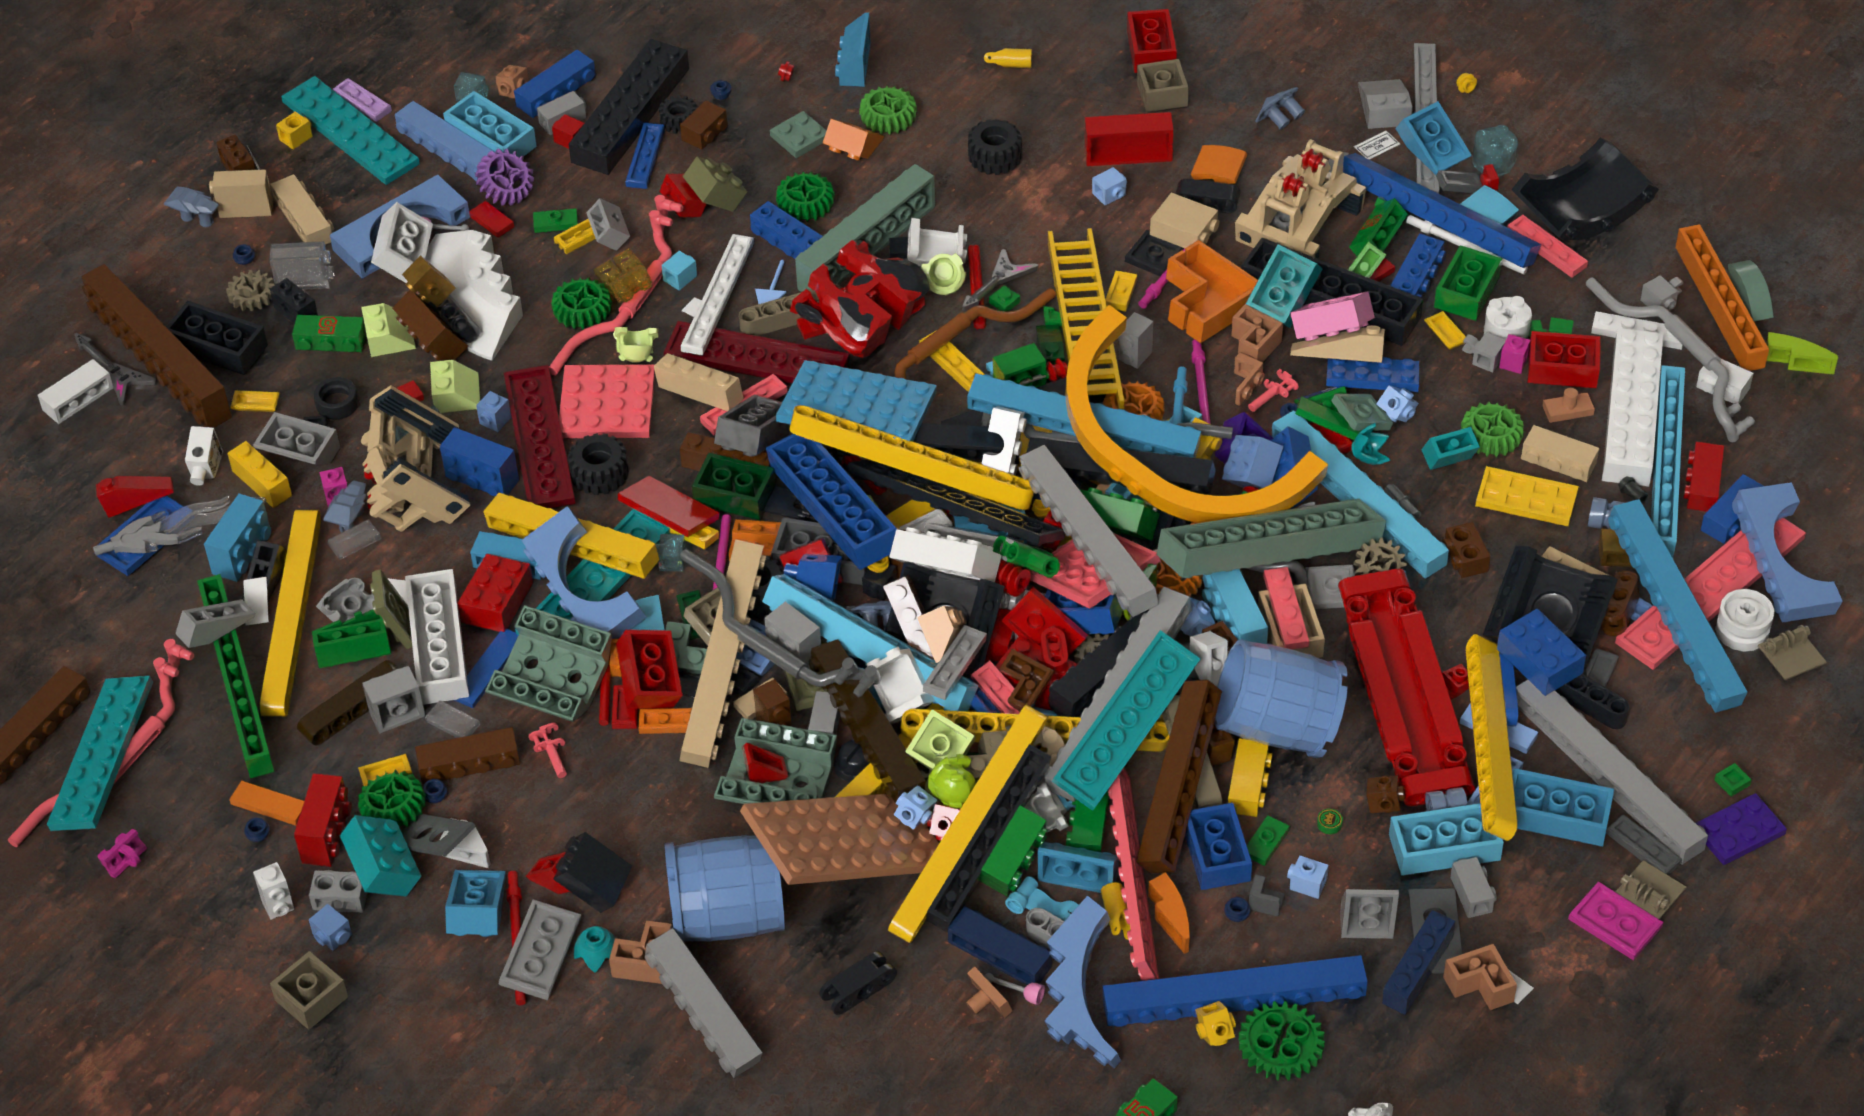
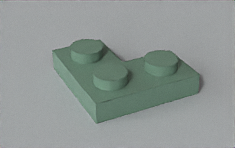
[665,621,707,674]

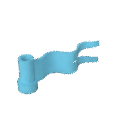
[1005,876,1109,938]

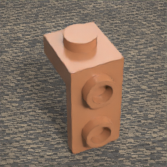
[1234,353,1265,406]

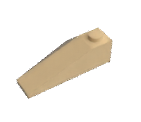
[1291,326,1385,363]

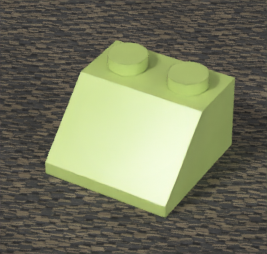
[362,303,416,357]
[430,360,480,413]
[905,710,976,770]

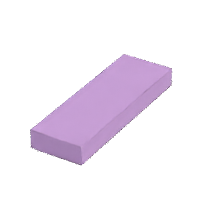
[333,78,392,122]

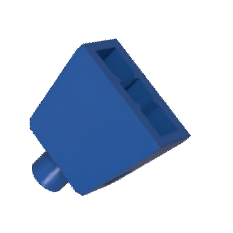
[784,554,842,601]

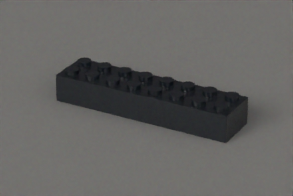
[568,39,689,175]
[1241,237,1423,346]

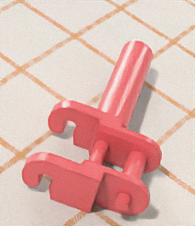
[1248,369,1299,412]
[528,722,567,778]

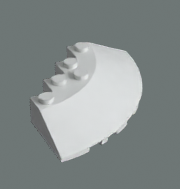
[425,230,523,361]

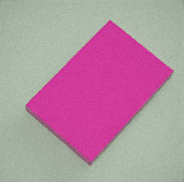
[1568,882,1663,961]

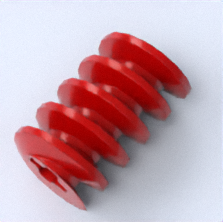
[978,559,1031,597]

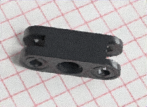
[819,951,897,1015]

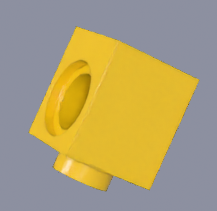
[276,112,313,150]

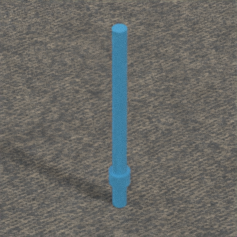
[1172,367,1188,424]

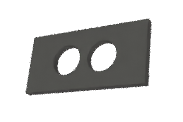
[401,814,476,857]
[1408,888,1462,973]

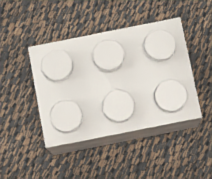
[371,202,433,283]

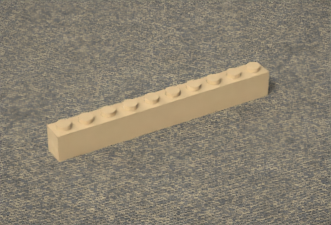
[680,539,766,768]

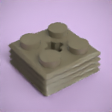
[684,587,750,645]

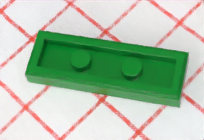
[1295,396,1362,440]

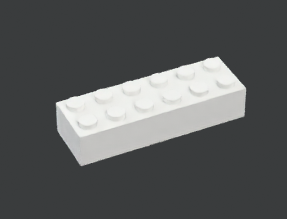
[405,569,469,705]

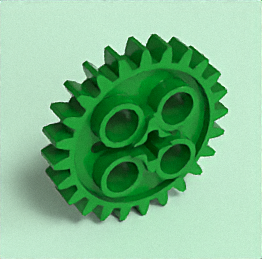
[1238,1001,1325,1081]

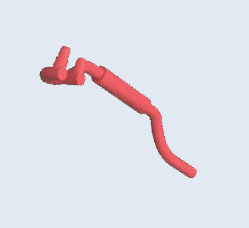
[549,195,683,376]
[8,639,194,847]

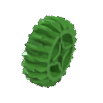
[859,86,917,135]
[1461,401,1524,457]

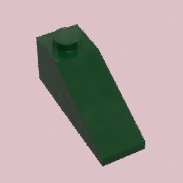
[1036,324,1065,365]

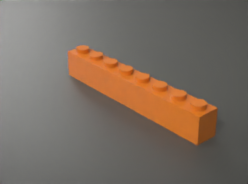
[1675,224,1769,371]

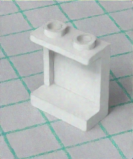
[907,218,967,266]
[866,647,935,724]

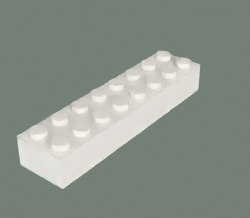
[1602,328,1663,487]

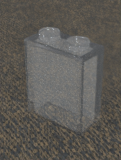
[269,241,334,290]

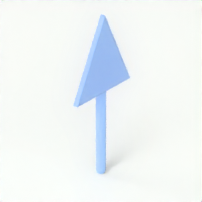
[755,260,787,304]

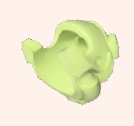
[921,253,966,296]
[613,327,658,363]

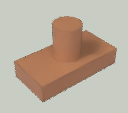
[1543,388,1595,423]
[966,967,1012,1018]

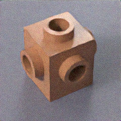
[496,65,529,98]

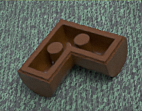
[1000,649,1055,712]

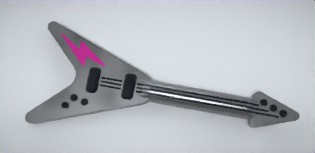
[962,249,1038,311]
[74,333,156,405]

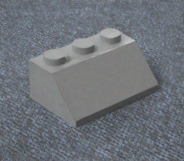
[253,412,340,465]

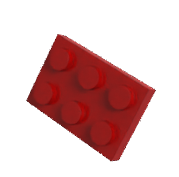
[1001,587,1088,656]

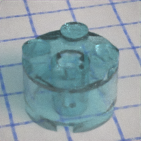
[1472,125,1518,176]

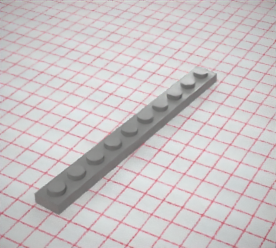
[1413,43,1439,194]

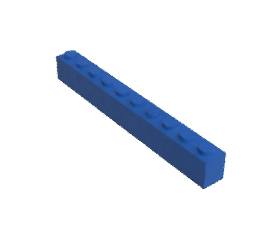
[1343,153,1541,268]
[1103,955,1368,1027]

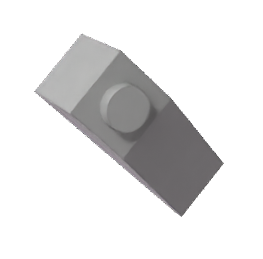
[176,600,256,648]

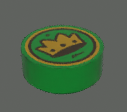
[1317,809,1343,834]

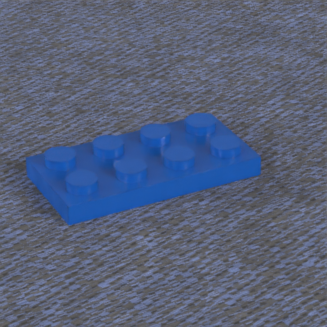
[1326,357,1419,392]
[97,496,195,576]

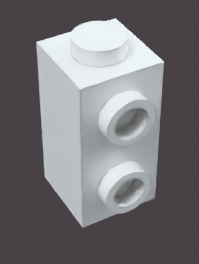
[253,862,294,920]

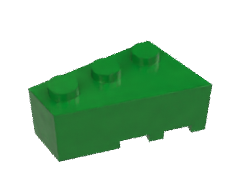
[312,609,391,668]

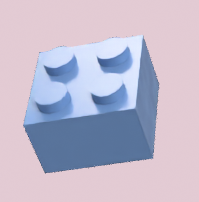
[1222,435,1283,489]

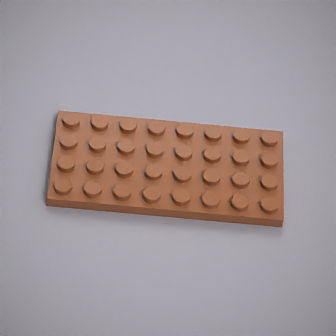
[740,794,939,885]

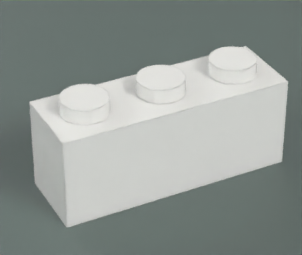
[38,359,113,424]

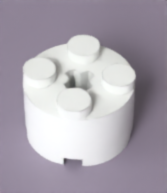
[1484,296,1532,339]

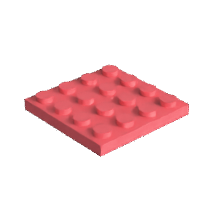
[559,365,655,438]
[1028,532,1160,609]

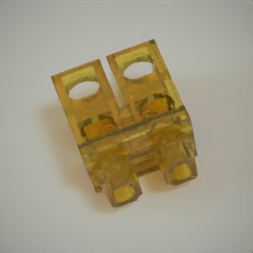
[594,248,653,303]

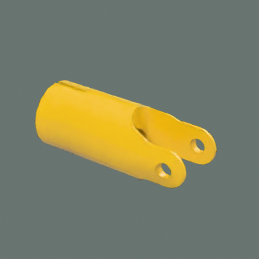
[984,48,1032,68]
[1101,882,1131,940]

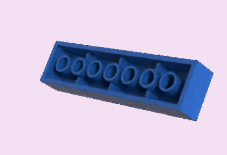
[766,434,897,570]

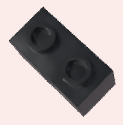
[270,278,318,324]

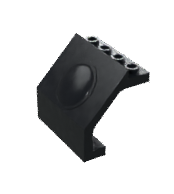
[1483,545,1618,670]
[885,562,1005,678]

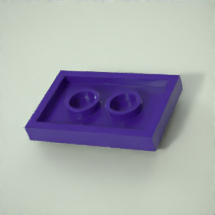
[1696,793,1787,866]

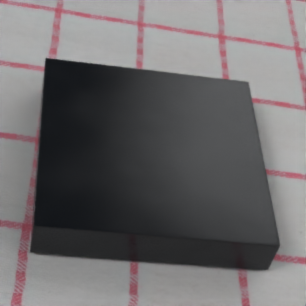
[1125,230,1184,276]

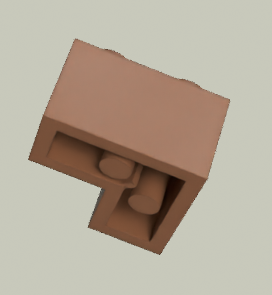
[1231,304,1283,362]
[609,921,672,984]
[1443,944,1517,1010]

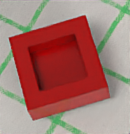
[1480,164,1499,192]

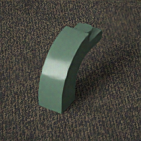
[1725,260,1774,321]

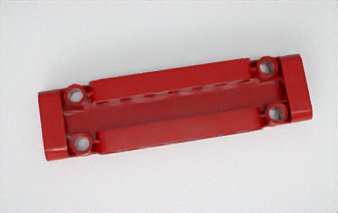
[1338,569,1475,806]

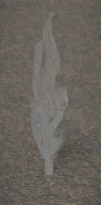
[93,496,266,556]

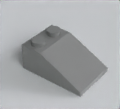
[1358,79,1412,129]
[1340,889,1399,939]

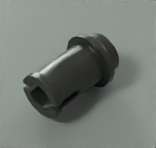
[1618,476,1648,504]

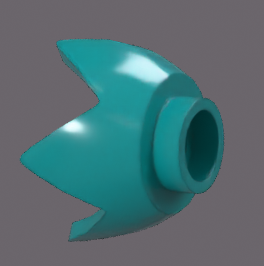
[1352,423,1390,465]
[574,926,616,973]

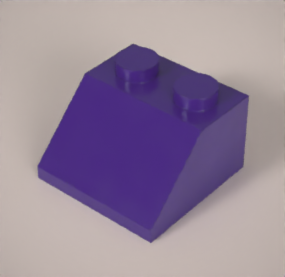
[1215,412,1273,464]

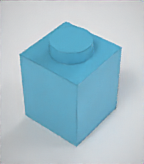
[661,251,697,291]

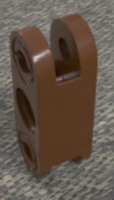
[1602,571,1640,636]

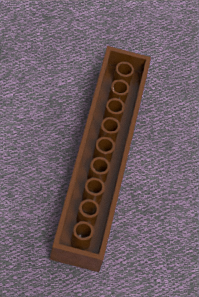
[81,264,232,428]

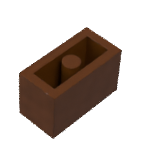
[680,100,728,150]
[753,679,792,727]

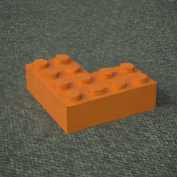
[1166,240,1258,343]

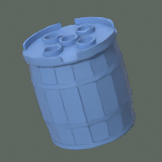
[1214,639,1347,758]
[664,835,785,943]

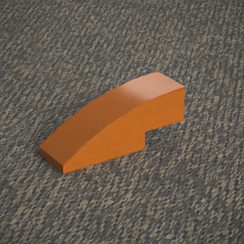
[1148,872,1189,954]

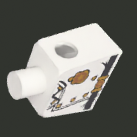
[185,426,223,485]

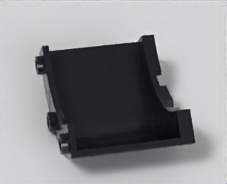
[1511,137,1659,240]

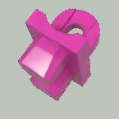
[98,829,147,878]

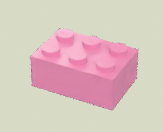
[1291,292,1375,341]

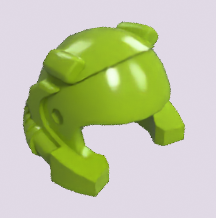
[928,754,976,808]

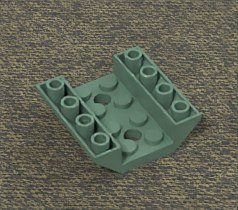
[485,605,612,722]
[714,718,837,804]

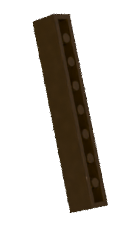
[809,639,926,806]

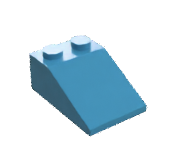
[1395,101,1472,175]
[445,870,506,937]

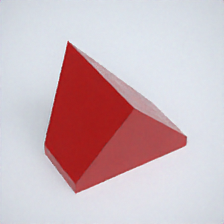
[742,743,788,784]

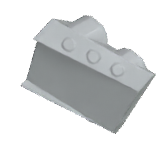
[316,578,375,623]

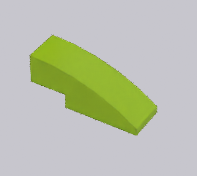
[1766,332,1838,374]

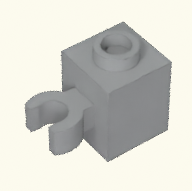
[1641,276,1683,311]
[1462,332,1506,373]

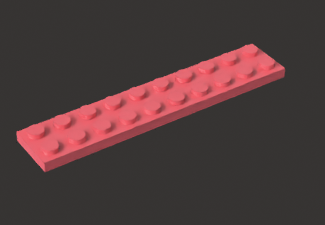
[1615,518,1806,670]
[1107,767,1159,981]

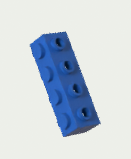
[750,201,823,259]
[1391,233,1446,298]

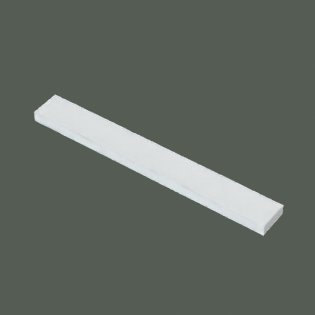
[681,234,754,355]

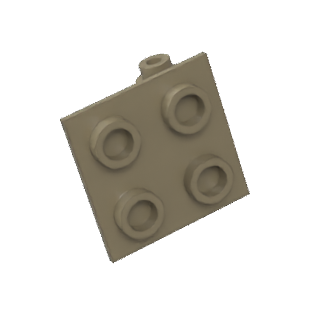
[1758,625,1827,680]
[1616,860,1686,919]

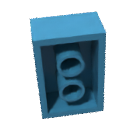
[204,493,271,582]

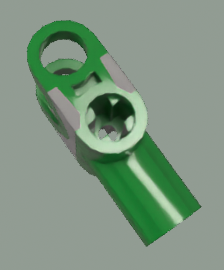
[993,536,1060,578]

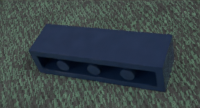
[948,907,1052,985]
[1382,910,1455,1015]

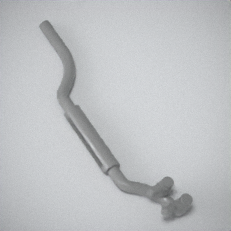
[1586,277,1755,442]

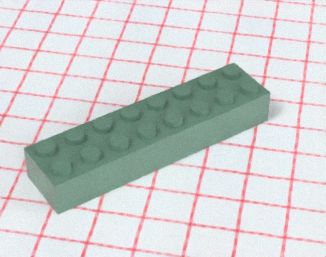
[795,164,935,292]

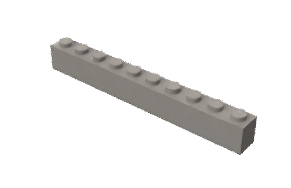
[1019,445,1158,617]
[1044,587,1192,802]
[1516,680,1708,865]

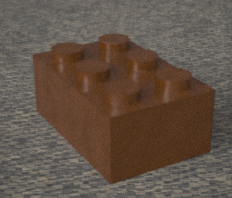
[392,290,468,361]

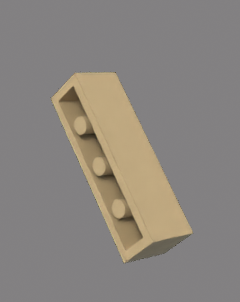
[270,174,334,251]
[654,353,744,411]

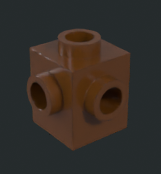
[1366,776,1405,813]

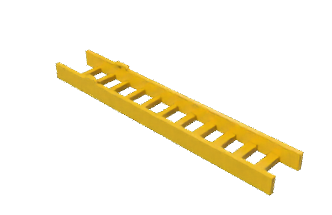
[1048,228,1124,410]

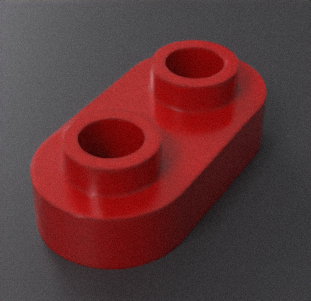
[1041,628,1068,672]

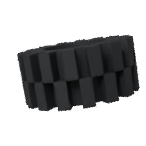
[659,95,697,134]

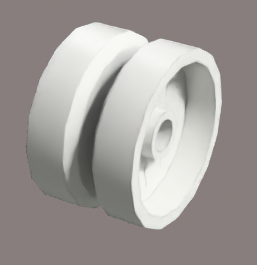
[1715,589,1774,652]

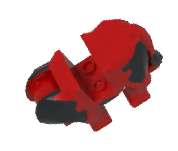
[790,240,930,358]

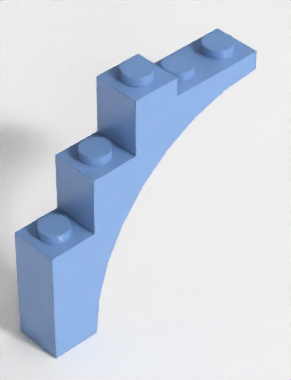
[1045,896,1121,1068]

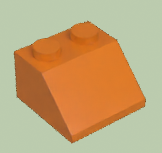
[823,119,884,160]

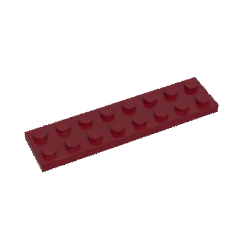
[664,321,850,383]
[504,365,575,508]

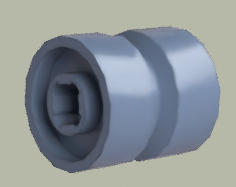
[1588,497,1624,529]
[1425,787,1468,811]

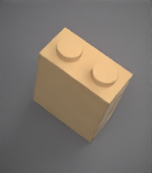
[209,170,273,218]
[1150,193,1220,248]

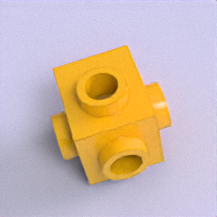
[1195,1001,1236,1046]

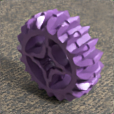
[475,148,534,206]

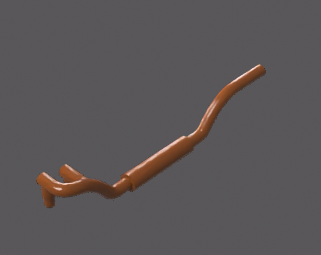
[894,288,1056,379]

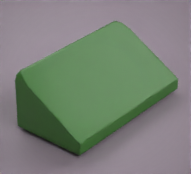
[1348,242,1386,278]

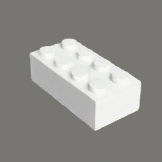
[889,527,1001,582]

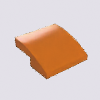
[1191,145,1247,184]
[729,519,781,561]

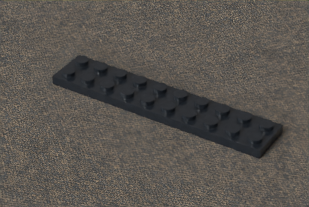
[847,459,1065,547]

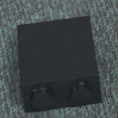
[553,832,632,913]

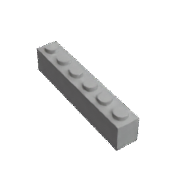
[645,928,762,1078]

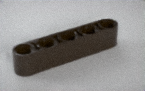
[297,660,399,746]

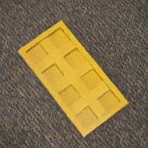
[1475,466,1579,526]

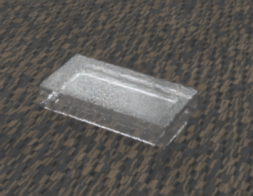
[327,520,381,560]
[425,701,480,738]

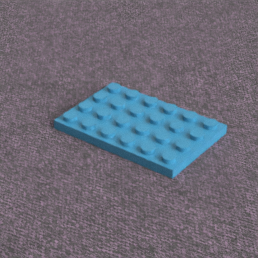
[776,360,937,441]

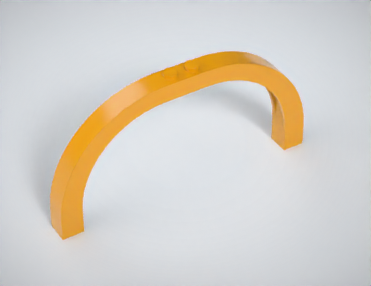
[1066,305,1328,523]

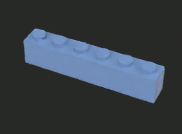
[395,101,497,181]

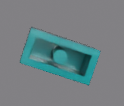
[1421,427,1480,470]

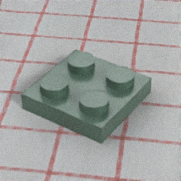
[770,111,826,158]
[1331,394,1393,431]

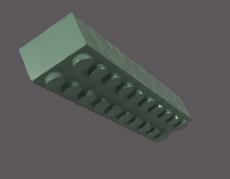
[1156,499,1386,578]

